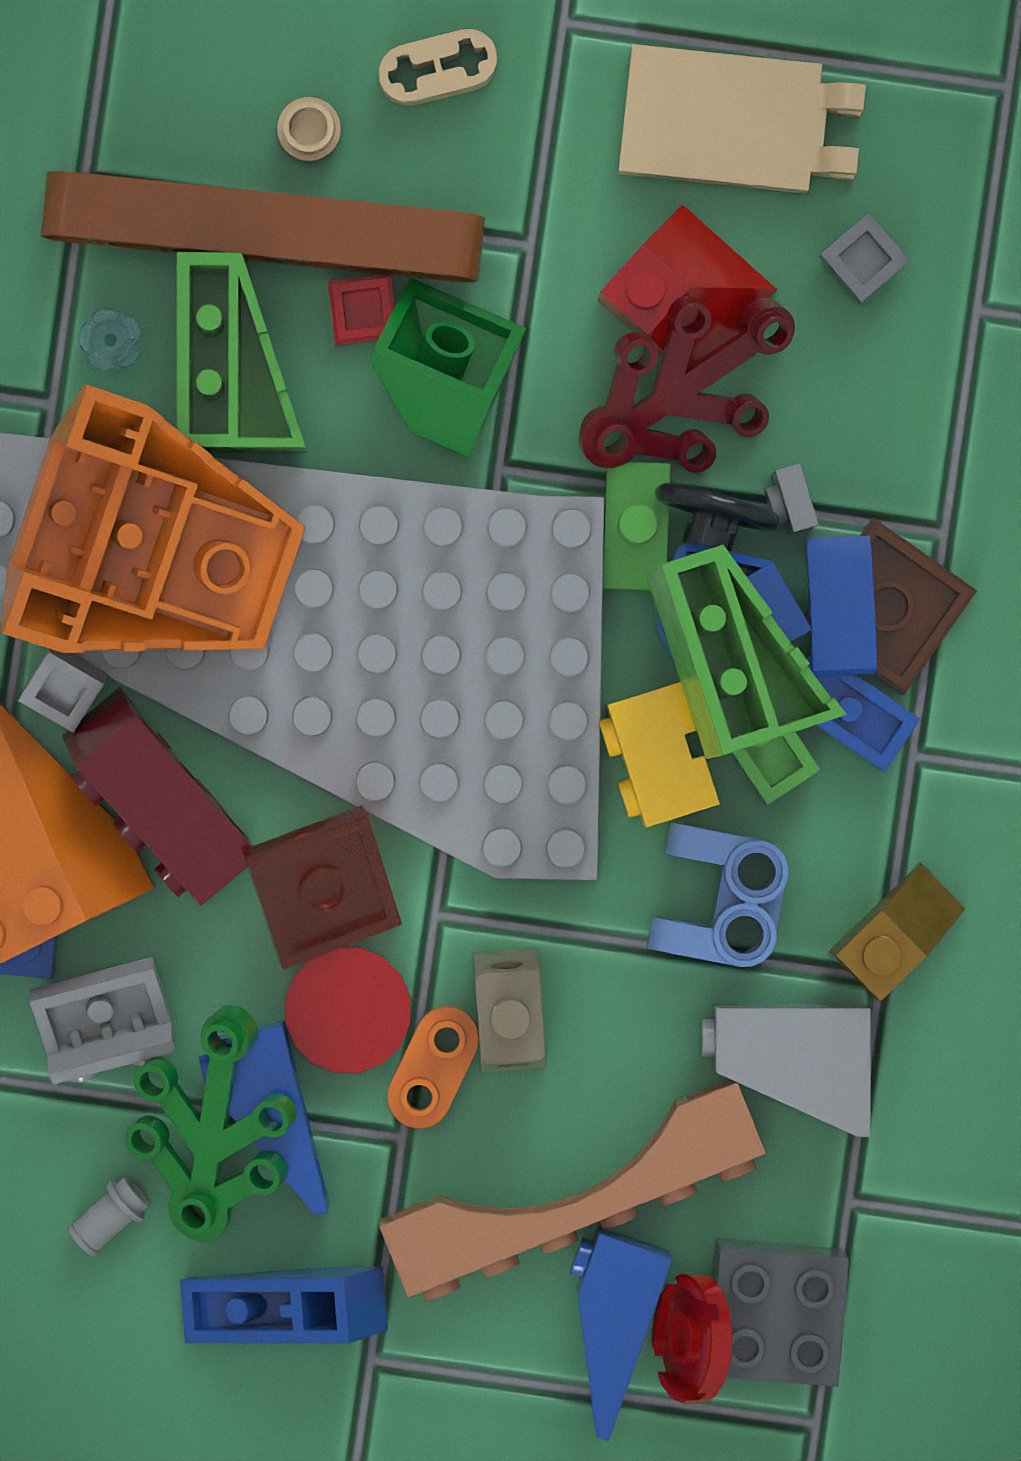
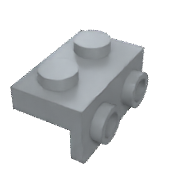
[29,956,176,1084]

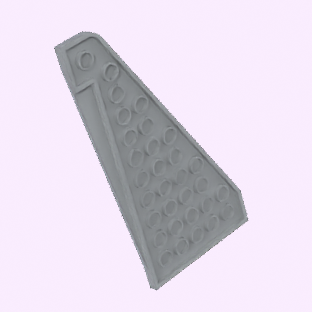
[0,433,604,880]

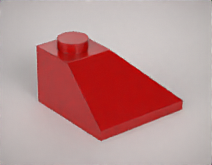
[598,204,777,368]

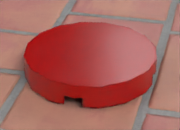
[285,947,411,1073]
[652,1273,733,1404]

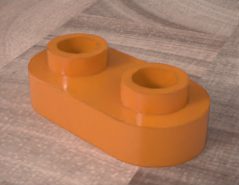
[388,1005,479,1128]

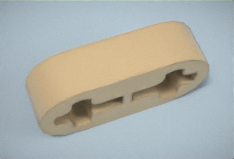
[378,29,497,107]

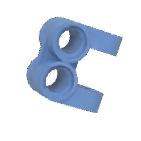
[646,822,789,967]

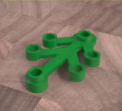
[125,1005,297,1241]

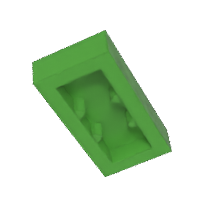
[603,462,671,591]

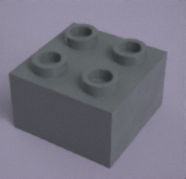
[713,1238,849,1387]

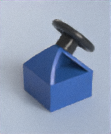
[654,483,812,672]

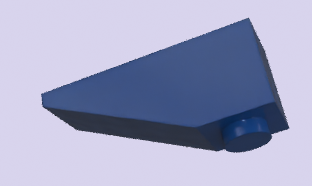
[199,1020,330,1215]
[570,1226,672,1441]
[180,1266,388,1343]

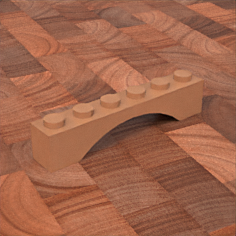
[379,1079,766,1301]

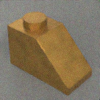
[829,863,965,1001]

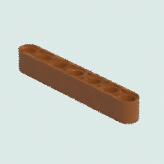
[40,171,485,283]

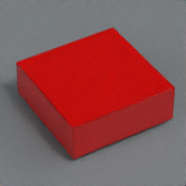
[327,273,395,347]

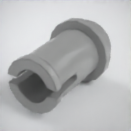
[67,1176,150,1257]

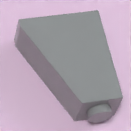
[701,1004,871,1137]

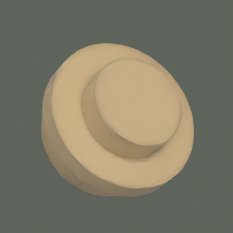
[277,97,341,162]

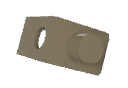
[474,948,546,1073]

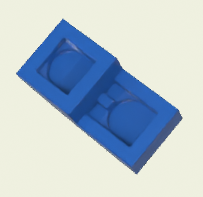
[805,536,877,676]

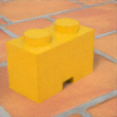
[599,682,720,828]

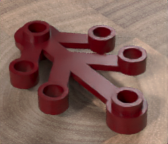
[579,296,795,473]

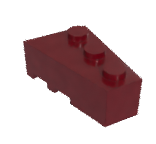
[62,687,260,906]

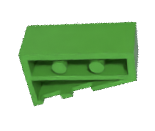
[176,252,308,453]
[645,545,847,759]

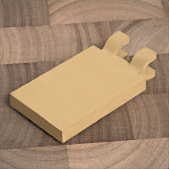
[618,44,866,194]

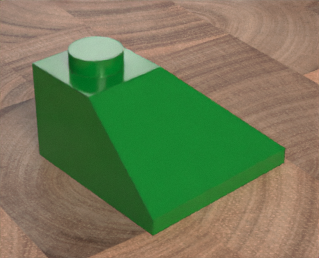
[369,277,526,457]

